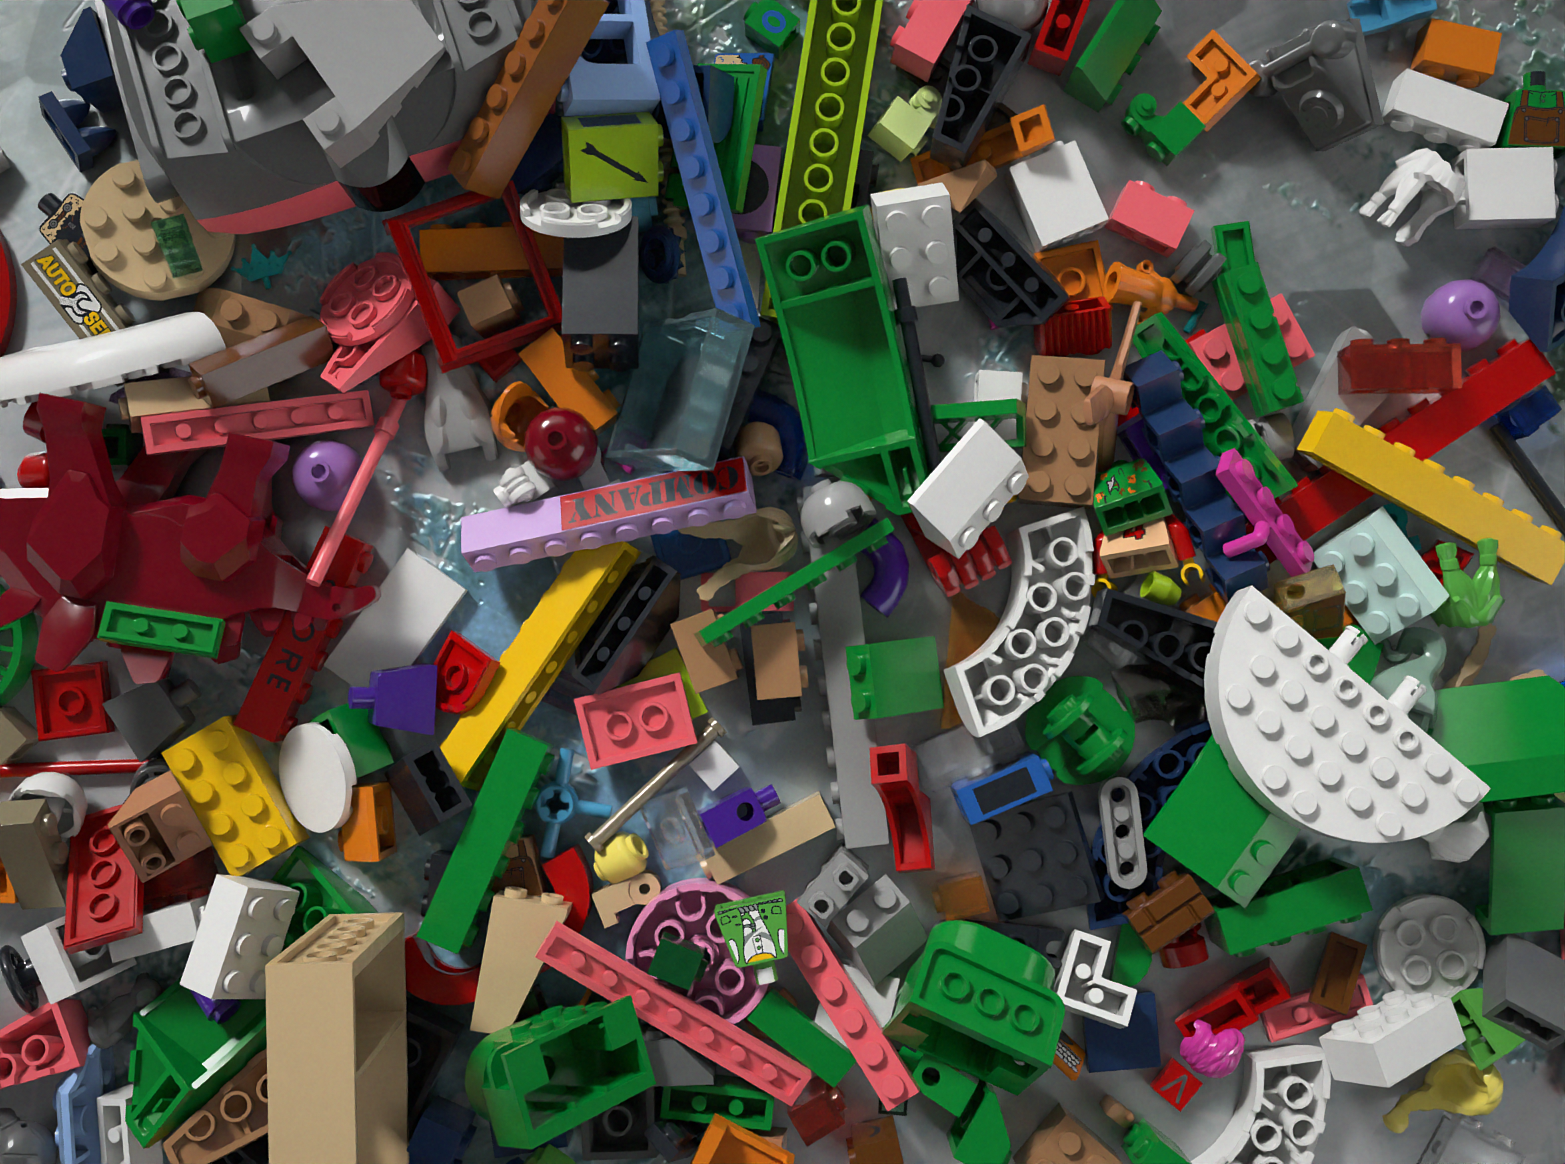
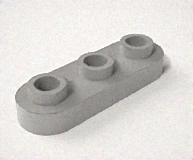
[1098,776,1147,889]

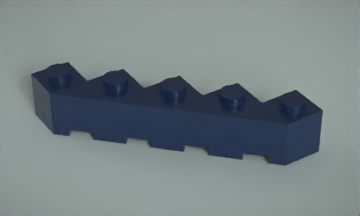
[1123,350,1270,604]

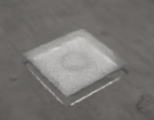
[640,786,715,871]

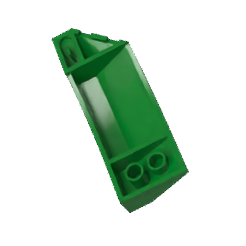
[755,204,929,515]
[1143,624,1384,908]
[1426,675,1565,802]
[125,846,378,1149]

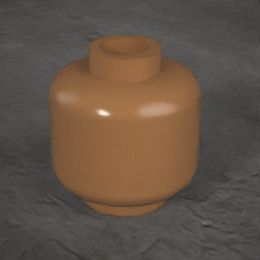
[734,422,783,476]

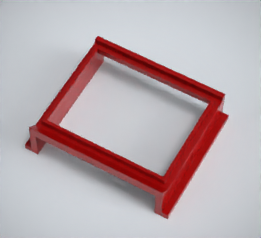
[382,180,562,374]

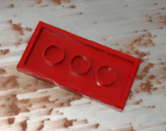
[63,804,144,954]

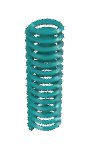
[1183,300,1209,335]

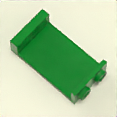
[1475,794,1565,935]

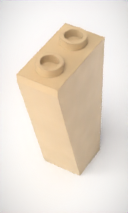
[470,886,572,1034]

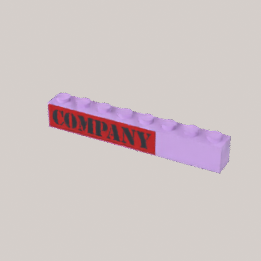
[461,456,757,572]

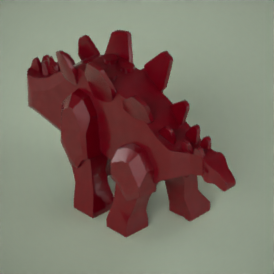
[0,393,381,684]

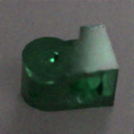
[151,214,203,279]

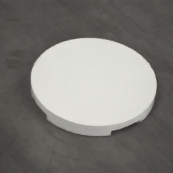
[520,182,632,238]
[279,722,357,833]
[1373,893,1486,998]

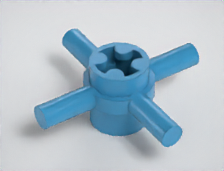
[534,748,612,858]

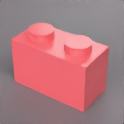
[1104,180,1195,258]

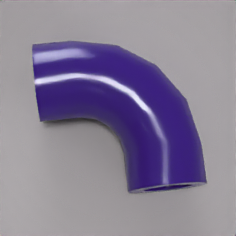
[860,518,910,618]

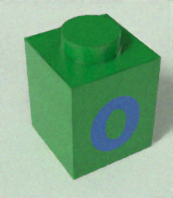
[743,0,800,60]

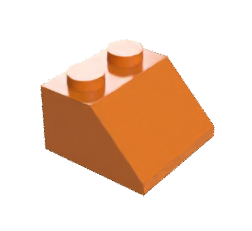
[338,781,397,862]

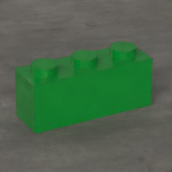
[660,1074,775,1131]

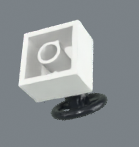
[0,916,137,1013]

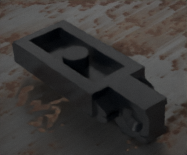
[644,1119,706,1163]

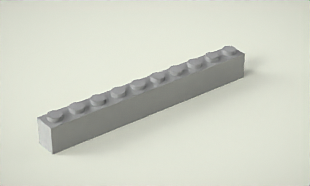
[796,486,889,849]

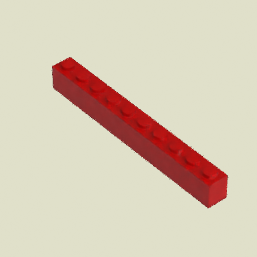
[1245,338,1556,564]

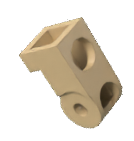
[591,869,662,928]

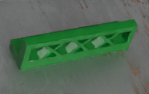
[931,398,1027,453]

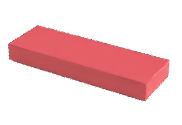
[1260,973,1373,1043]

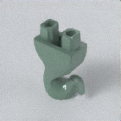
[1370,627,1447,733]

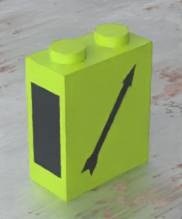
[561,111,664,203]

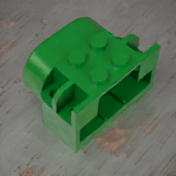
[881,920,1065,1096]
[465,995,656,1150]

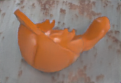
[490,381,549,452]

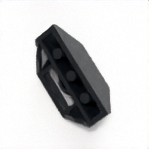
[952,198,1071,328]
[571,555,681,695]

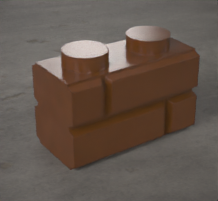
[1122,871,1215,954]

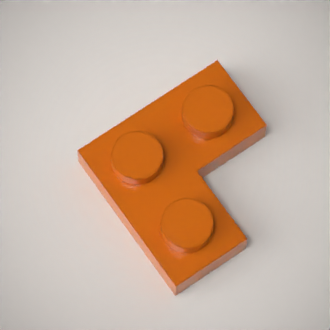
[1183,29,1261,132]

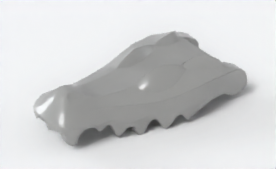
[421,334,499,472]

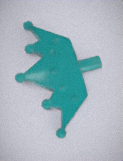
[230,244,292,290]

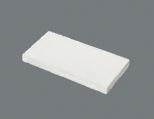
[323,548,468,687]

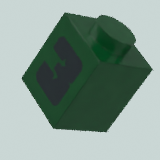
[647,932,708,990]

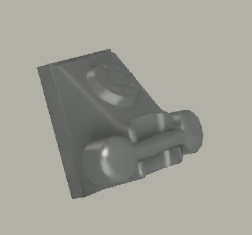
[1248,18,1384,151]

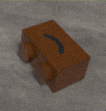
[846,1115,904,1164]

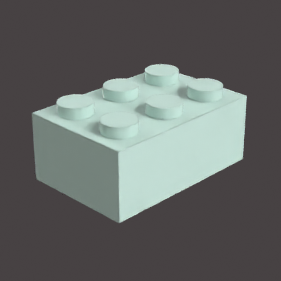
[1314,506,1450,644]

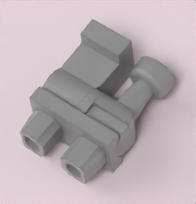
[797,842,869,927]

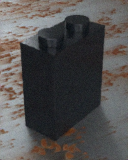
[384,740,472,836]

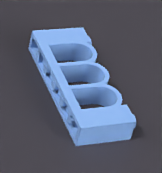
[557,0,661,116]

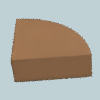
[1099,1094,1136,1129]

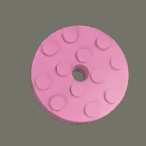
[625,878,769,1025]

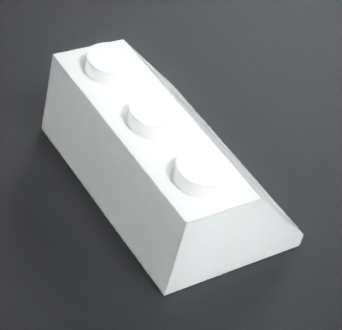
[907,418,1029,559]

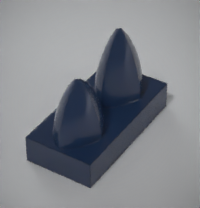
[38,91,117,173]

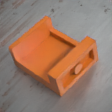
[690,1113,795,1164]

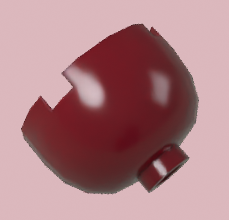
[524,407,598,481]

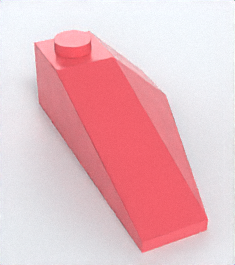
[320,277,461,393]

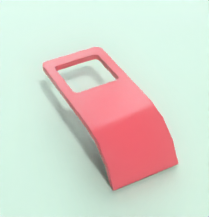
[701,572,794,612]

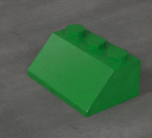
[1063,0,1162,113]

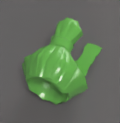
[1429,538,1505,628]

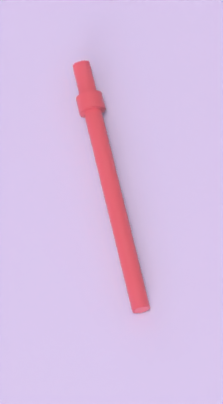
[306,398,407,587]

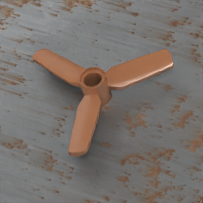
[1083,301,1142,472]

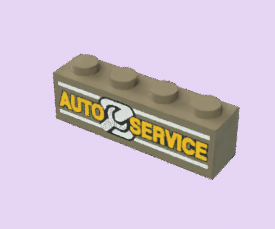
[21,239,136,387]

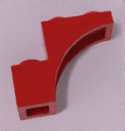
[869,743,935,873]

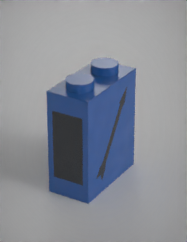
[948,751,1054,825]

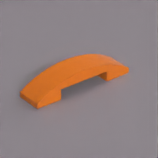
[910,104,1056,184]

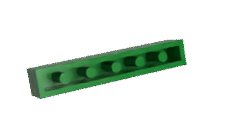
[416,728,555,954]

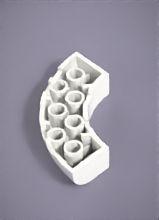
[0,312,226,408]
[943,507,1095,738]
[1190,1045,1331,1164]

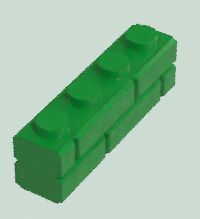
[1212,262,1304,418]

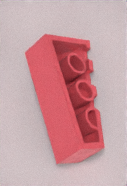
[0,999,91,1089]

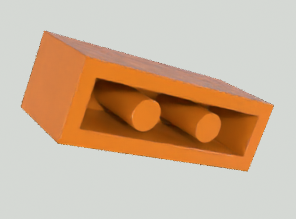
[518,327,621,436]

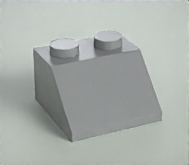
[826,874,928,987]

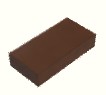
[1308,932,1367,1015]

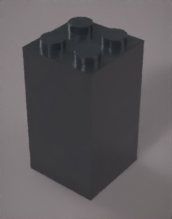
[562,216,639,372]

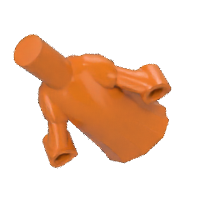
[1103,260,1198,326]

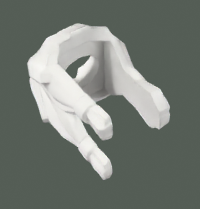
[1359,148,1465,247]
[1420,802,1490,863]

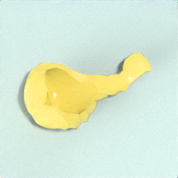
[1382,1049,1503,1133]

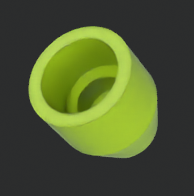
[1140,571,1181,605]

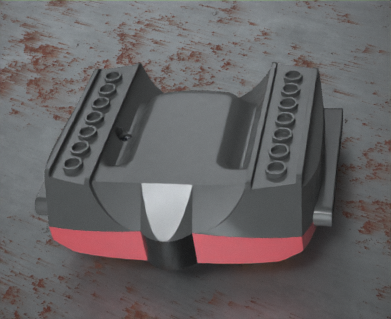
[94,0,556,234]

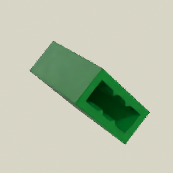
[845,636,944,720]

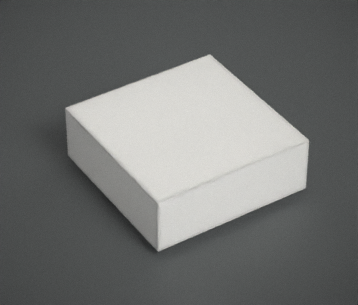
[689,740,740,791]

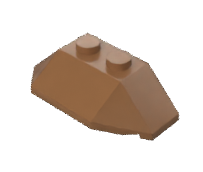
[193,287,333,383]

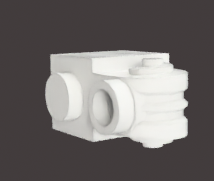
[493,460,560,507]

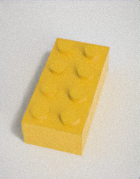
[161,714,310,876]

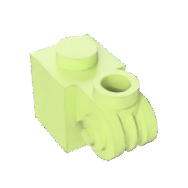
[867,86,942,162]

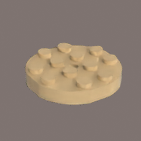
[80,160,236,301]

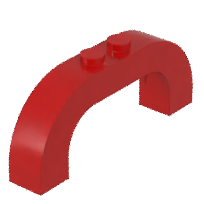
[405,843,594,1005]

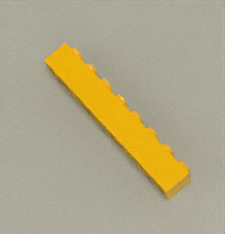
[1296,408,1565,585]
[439,541,642,791]

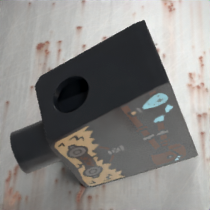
[38,192,99,274]

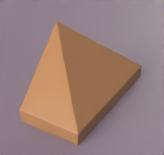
[918,159,997,212]

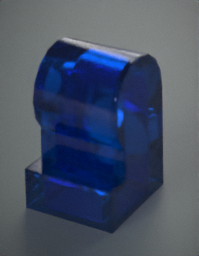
[1494,385,1562,440]

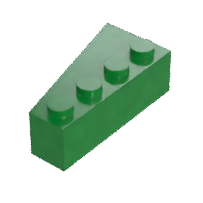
[176,0,253,63]

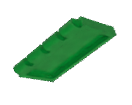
[664,63,768,214]

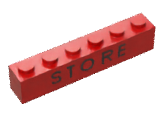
[233,526,374,743]

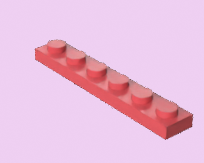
[140,390,375,456]
[786,897,920,1111]

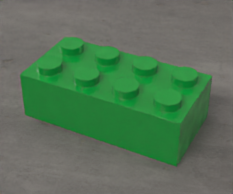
[1204,857,1373,957]

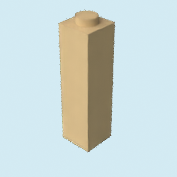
[118,376,270,433]
[699,791,836,884]

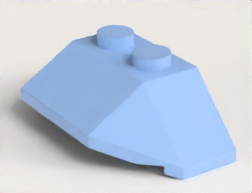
[52,1044,116,1164]

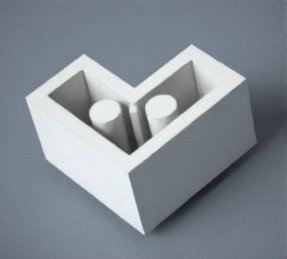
[1053,929,1137,1029]

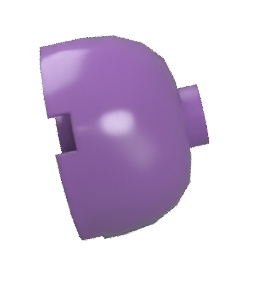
[1421,279,1501,353]
[292,440,363,512]

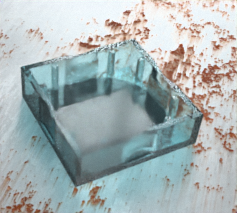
[605,308,755,472]

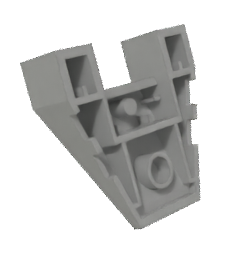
[239,0,446,168]

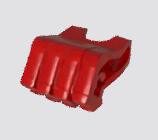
[900,512,1012,597]

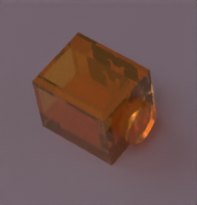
[931,870,990,921]

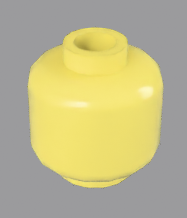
[594,831,649,884]

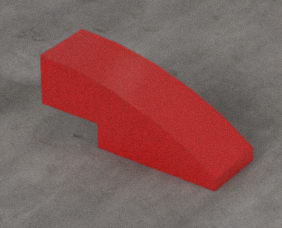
[1175,956,1291,1037]

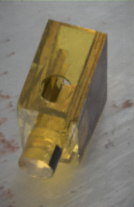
[1273,564,1346,639]

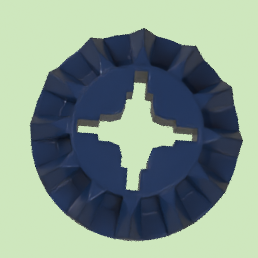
[639,225,686,284]

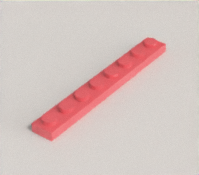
[535,921,812,1107]

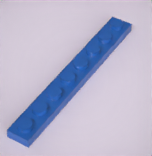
[646,30,761,336]

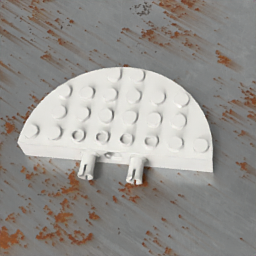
[1204,586,1491,843]

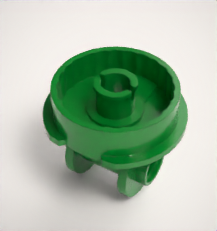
[1025,676,1135,785]

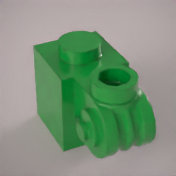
[1121,93,1206,166]

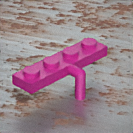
[1215,448,1314,583]

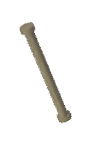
[584,717,727,853]

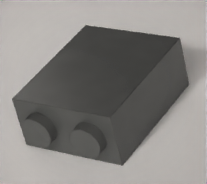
[1482,933,1565,1052]

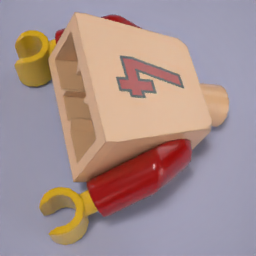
[1091,514,1206,598]

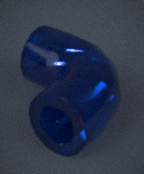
[747,389,809,482]

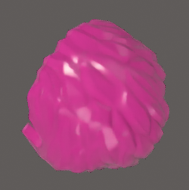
[1180,1020,1245,1079]

